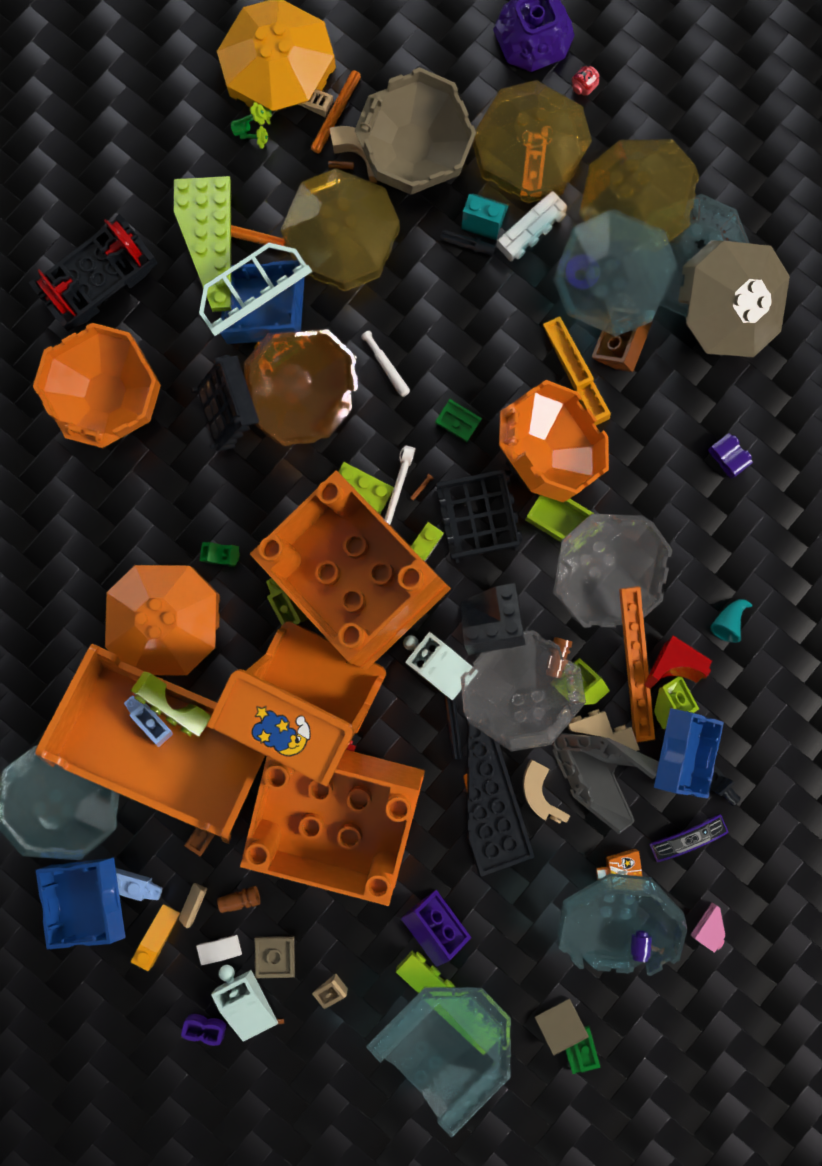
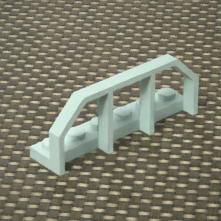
[199,243,312,336]

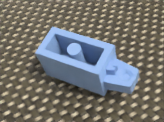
[124,695,173,747]
[116,868,163,901]

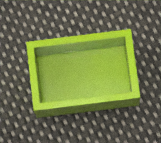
[525,495,596,550]

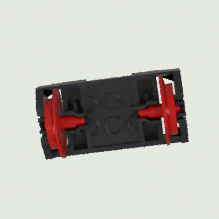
[29,214,158,332]

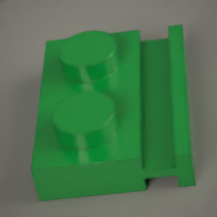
[435,399,482,443]
[566,1026,601,1074]

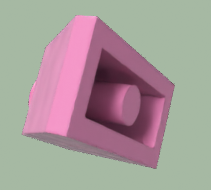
[691,903,725,953]

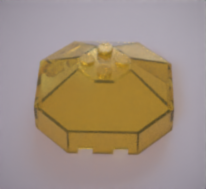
[473,80,592,203]
[579,139,699,252]
[281,168,400,291]

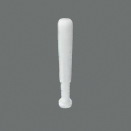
[361,330,410,397]

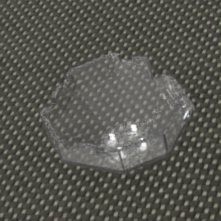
[553,514,672,627]
[461,630,586,751]

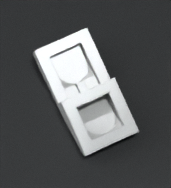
[197,935,242,965]

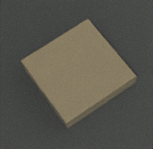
[255,936,295,978]
[535,999,589,1055]

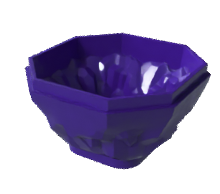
[493,0,575,72]

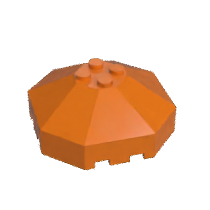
[33,323,161,448]
[499,380,609,502]
[105,565,220,675]

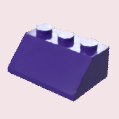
[401,890,471,967]

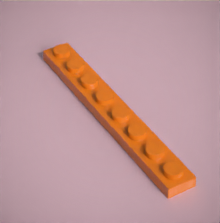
[619,586,655,743]

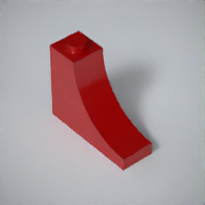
[644,635,712,689]

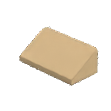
[179,883,207,928]

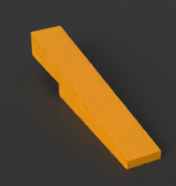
[543,316,611,425]

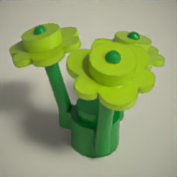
[231,102,272,149]

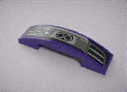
[649,814,729,862]

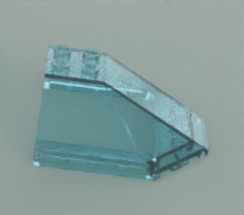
[366,987,511,1137]

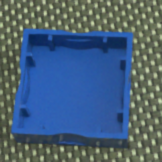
[220,260,305,344]
[654,708,724,798]
[36,858,125,949]

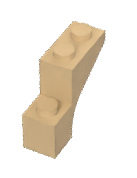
[566,709,639,751]

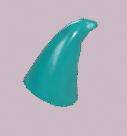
[710,599,752,643]

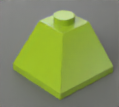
[551,658,610,706]
[654,676,699,729]

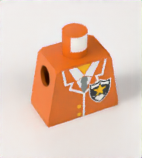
[596,849,644,889]

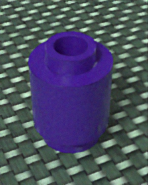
[630,930,652,962]

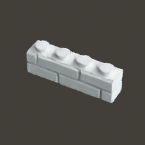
[496,191,567,262]

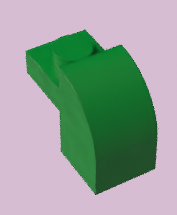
[199,542,240,567]

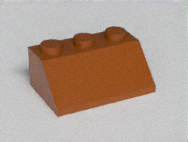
[592,306,653,372]

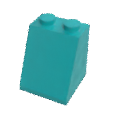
[461,193,509,241]

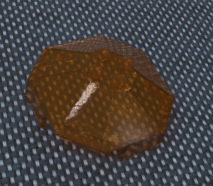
[244,329,358,446]

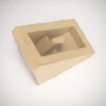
[312,974,348,1009]

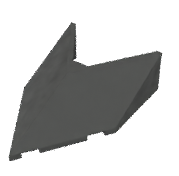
[544,731,659,834]

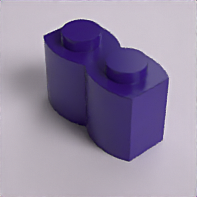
[708,433,753,479]
[181,1014,227,1046]

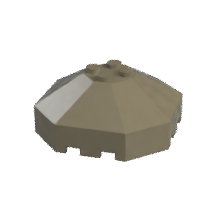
[355,67,476,195]
[678,240,790,357]

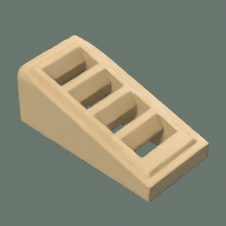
[298,89,334,117]

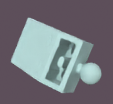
[403,632,476,701]
[211,965,278,1042]

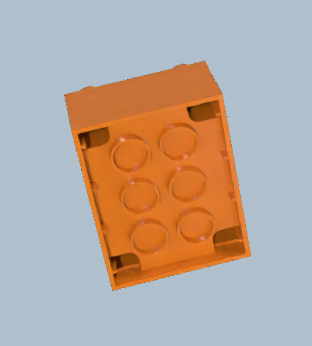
[250,470,451,670]
[240,750,425,906]

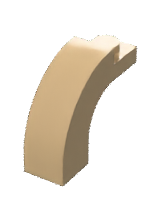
[330,126,377,183]
[523,759,570,823]

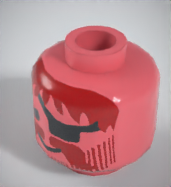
[572,66,599,96]

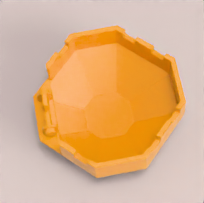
[217,0,336,111]

